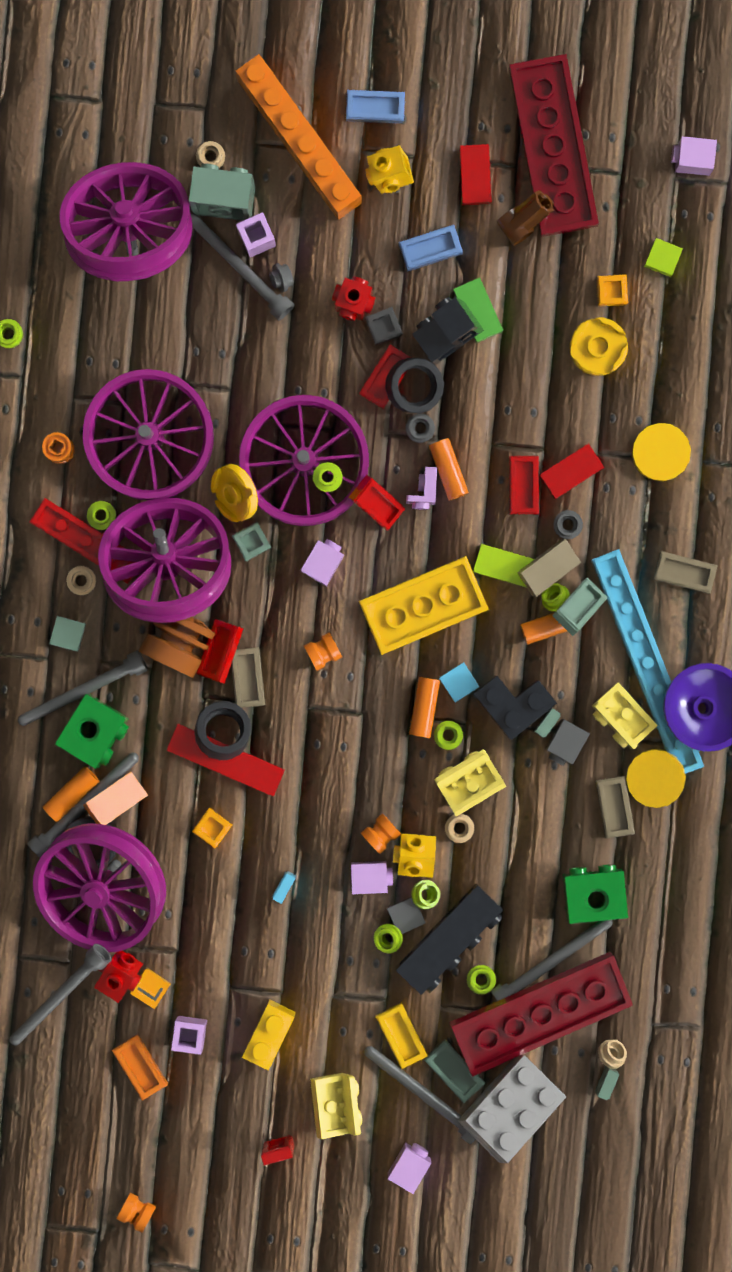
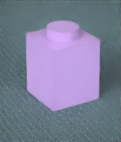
[671,136,717,176]
[236,212,276,258]
[301,539,344,586]
[351,861,393,894]
[171,1016,207,1055]
[388,1142,431,1194]

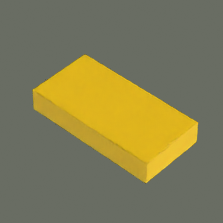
[375,1002,428,1069]

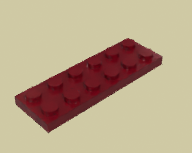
[509,54,599,237]
[449,951,633,1077]

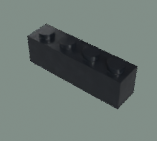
[395,883,503,995]

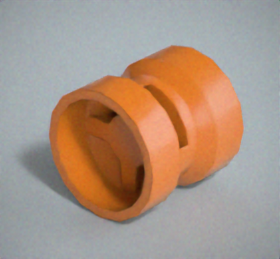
[42,432,75,464]
[304,632,343,671]
[361,813,401,854]
[116,1192,156,1233]

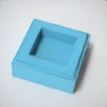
[439,662,479,702]
[272,871,296,904]

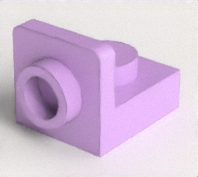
[406,467,437,510]

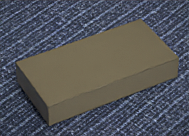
[517,539,581,597]
[653,551,718,594]
[231,647,266,708]
[595,776,635,839]

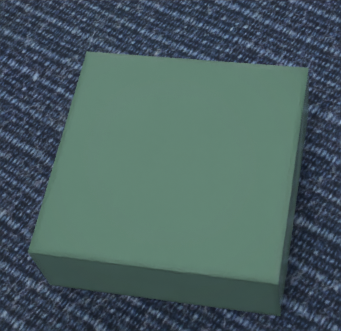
[232,522,271,562]
[49,616,86,652]
[533,708,561,738]
[595,1066,619,1100]

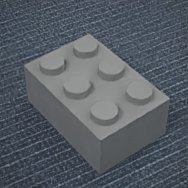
[457,1055,566,1163]

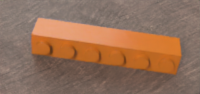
[236,54,362,220]

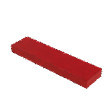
[29,498,136,584]
[167,723,286,797]

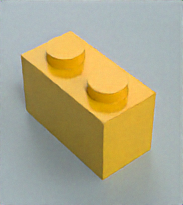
[242,999,296,1071]

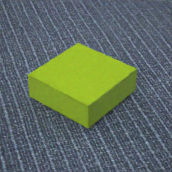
[644,238,683,277]

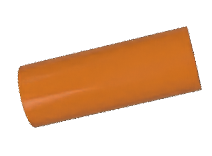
[429,438,469,501]
[520,613,567,645]
[409,677,440,738]
[42,766,100,822]

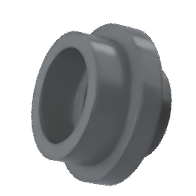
[269,263,294,293]
[406,414,435,443]
[553,510,583,539]

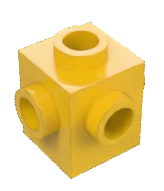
[365,145,414,194]
[393,834,436,878]

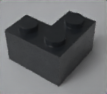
[413,297,484,364]
[473,676,557,740]

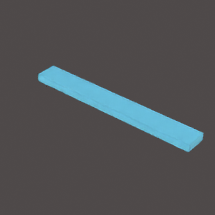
[591,549,704,774]

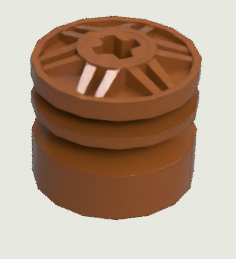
[139,617,215,678]

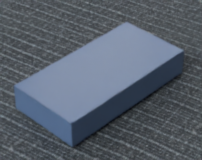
[346,90,405,123]
[399,225,463,272]

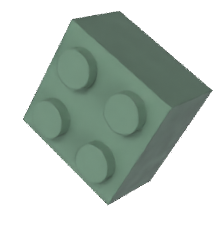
[189,164,255,221]

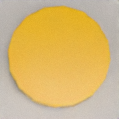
[570,317,628,376]
[632,423,691,482]
[211,464,258,522]
[626,749,686,808]

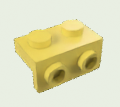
[592,682,658,750]
[434,749,506,817]
[310,1073,362,1139]

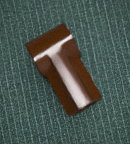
[497,190,554,246]

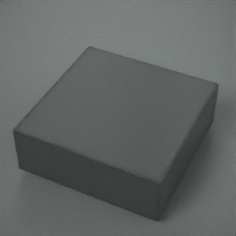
[365,307,403,346]
[387,896,426,934]

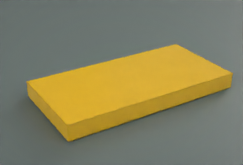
[359,556,489,655]

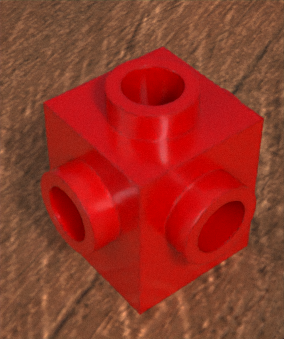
[332,276,376,321]
[94,951,143,1003]

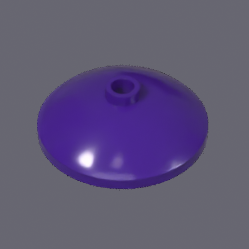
[663,663,732,751]

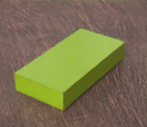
[473,544,535,588]

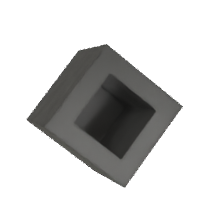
[545,719,590,766]

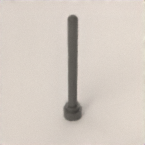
[191,214,295,321]
[18,650,148,726]
[27,752,139,858]
[490,920,613,1001]
[10,944,112,1045]
[364,1046,476,1145]

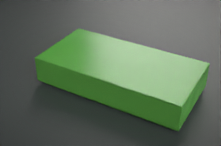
[453,278,503,344]

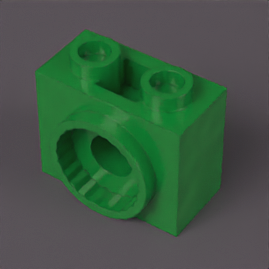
[55,694,130,769]
[562,864,628,924]

